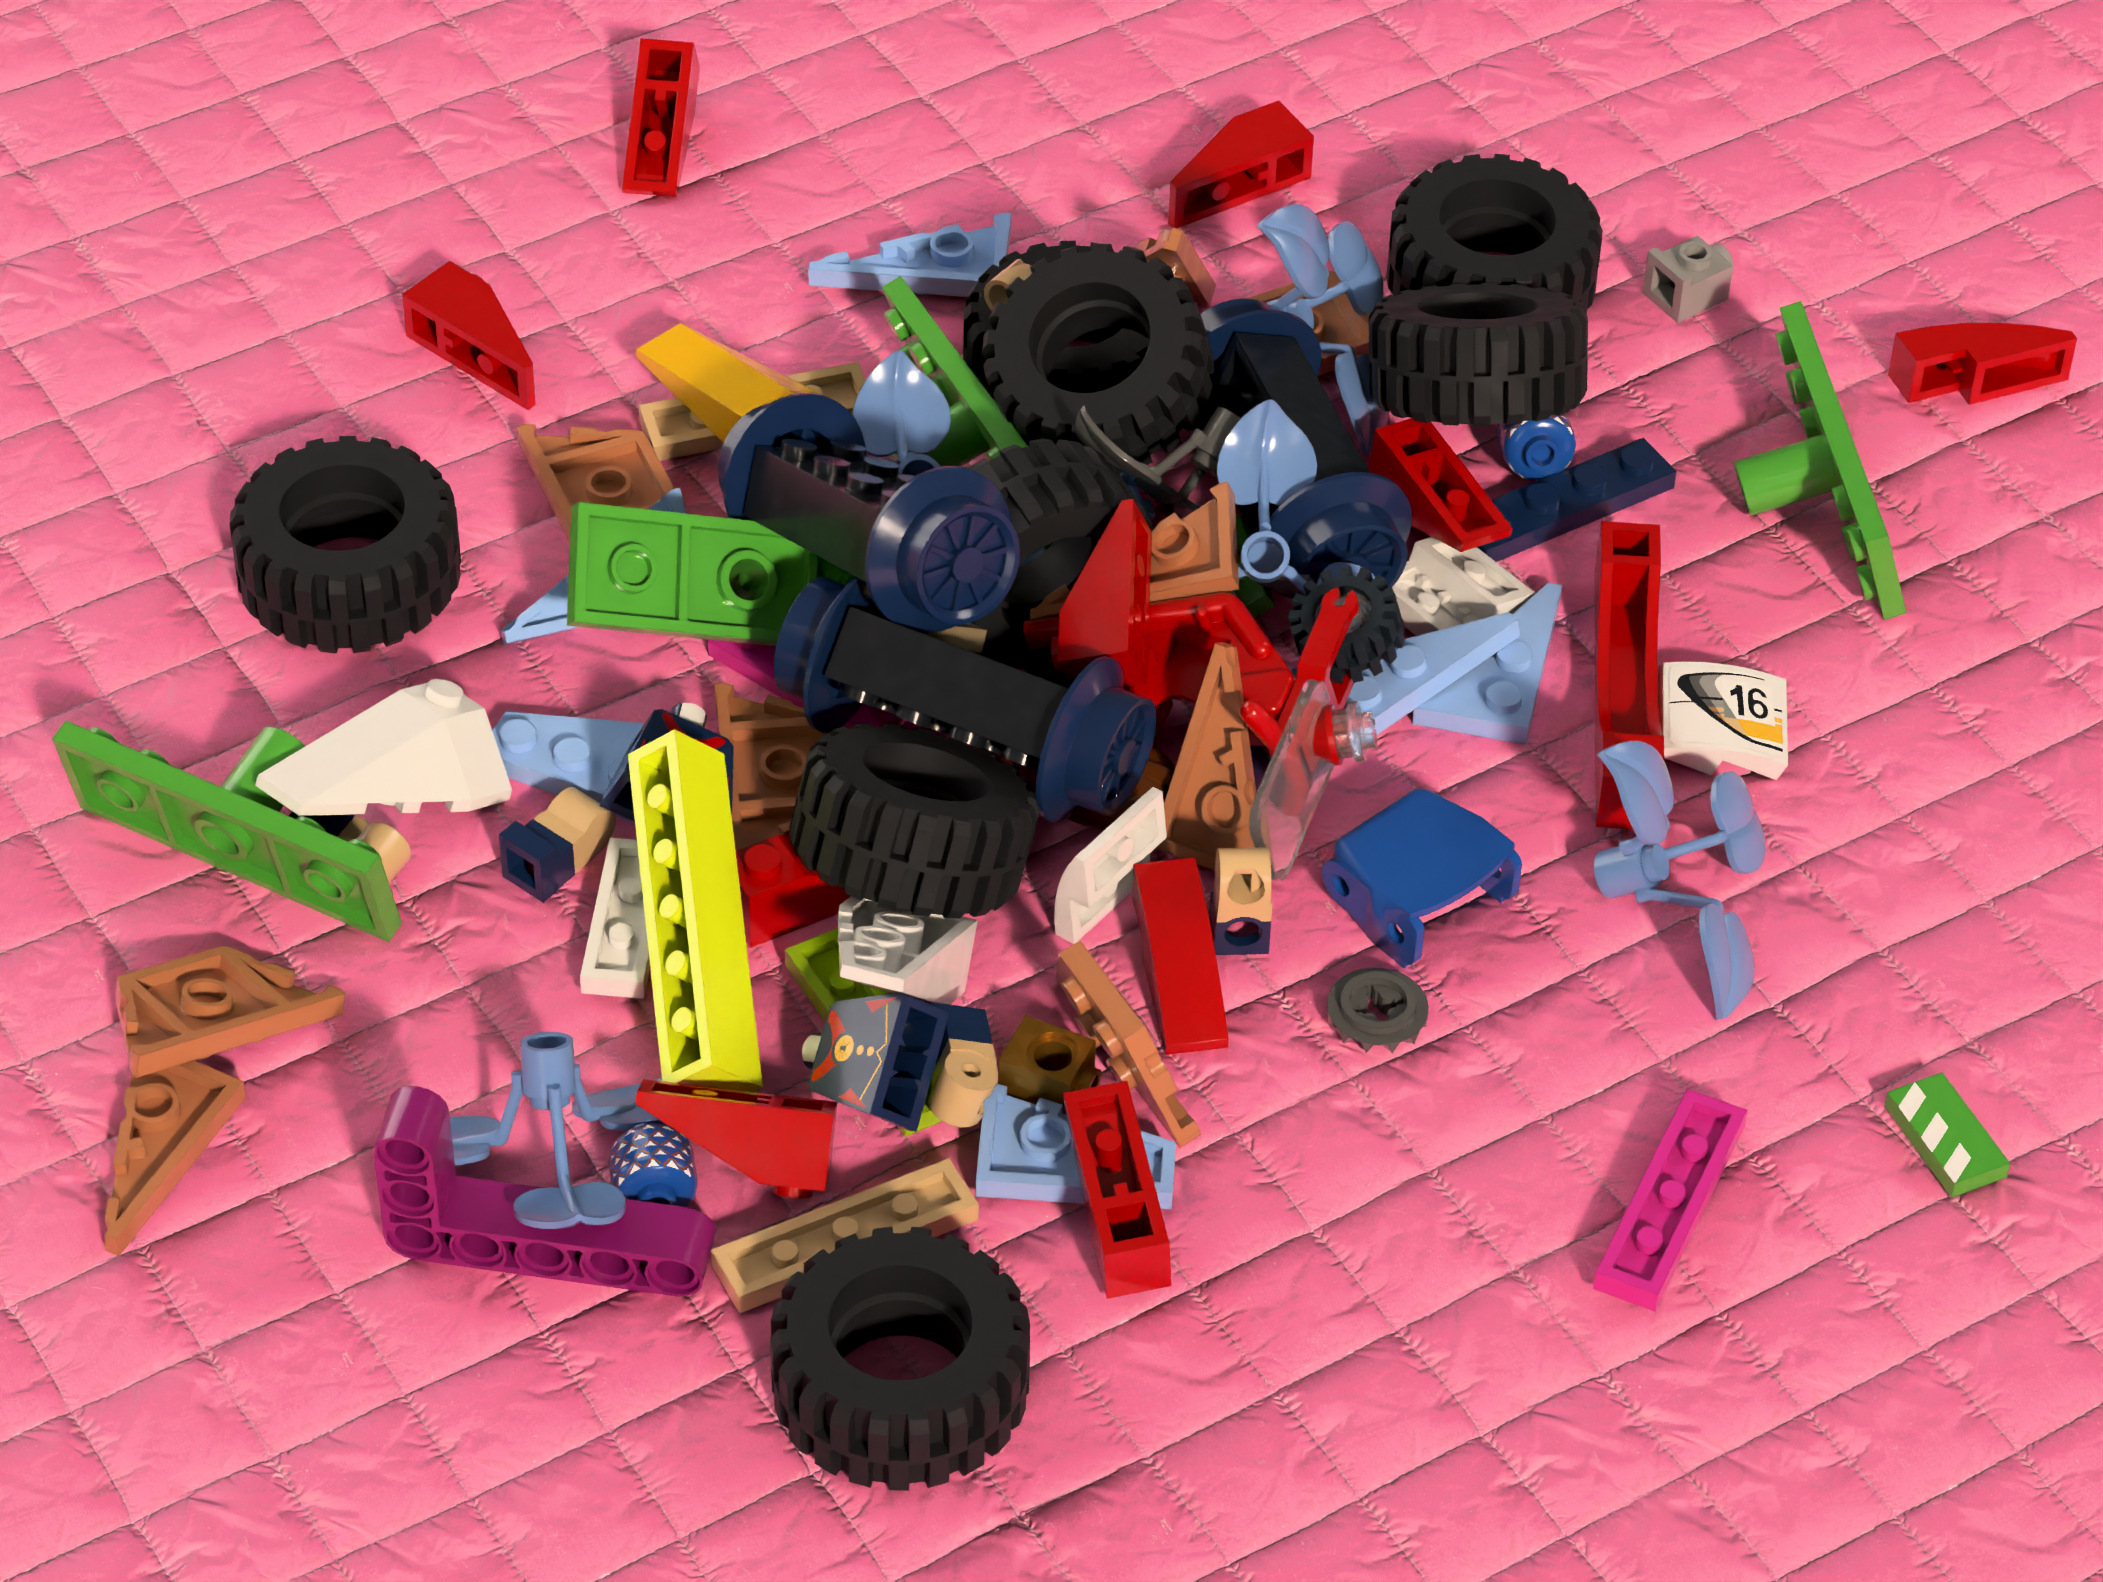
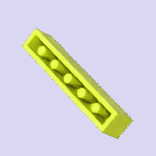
[628,729,763,1092]

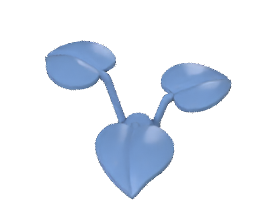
[1257,204,1390,455]
[852,350,1045,566]
[1217,399,1399,651]
[1594,741,1766,1020]
[450,1032,666,1229]

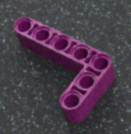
[374,1086,717,1296]

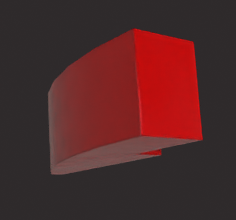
[1888,323,2077,405]
[1132,857,1229,1055]

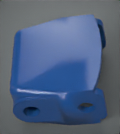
[1321,788,1522,968]

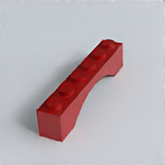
[1594,521,1664,829]

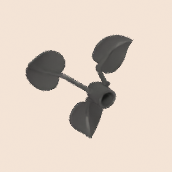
[1075,405,1310,594]

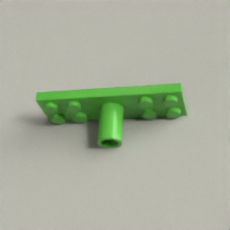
[882,276,1054,551]
[1733,301,1907,620]
[567,502,856,646]
[52,721,402,942]

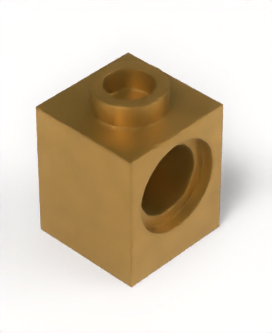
[998,1015,1102,1114]

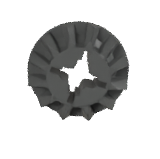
[1327,968,1429,1054]

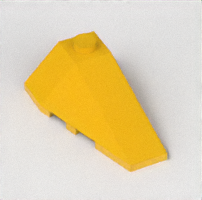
[636,323,822,443]

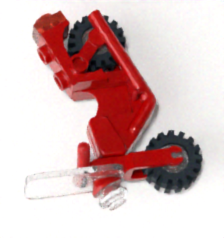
[1000,566,1405,881]

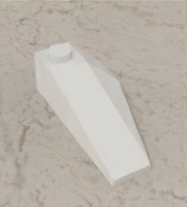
[255,679,512,816]
[837,896,978,1005]

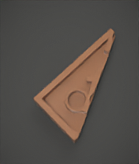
[1133,227,1216,306]
[1030,482,1239,620]
[1156,642,1264,871]
[104,1060,246,1256]

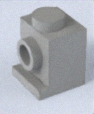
[1642,236,1733,323]

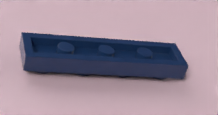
[1477,437,1677,562]

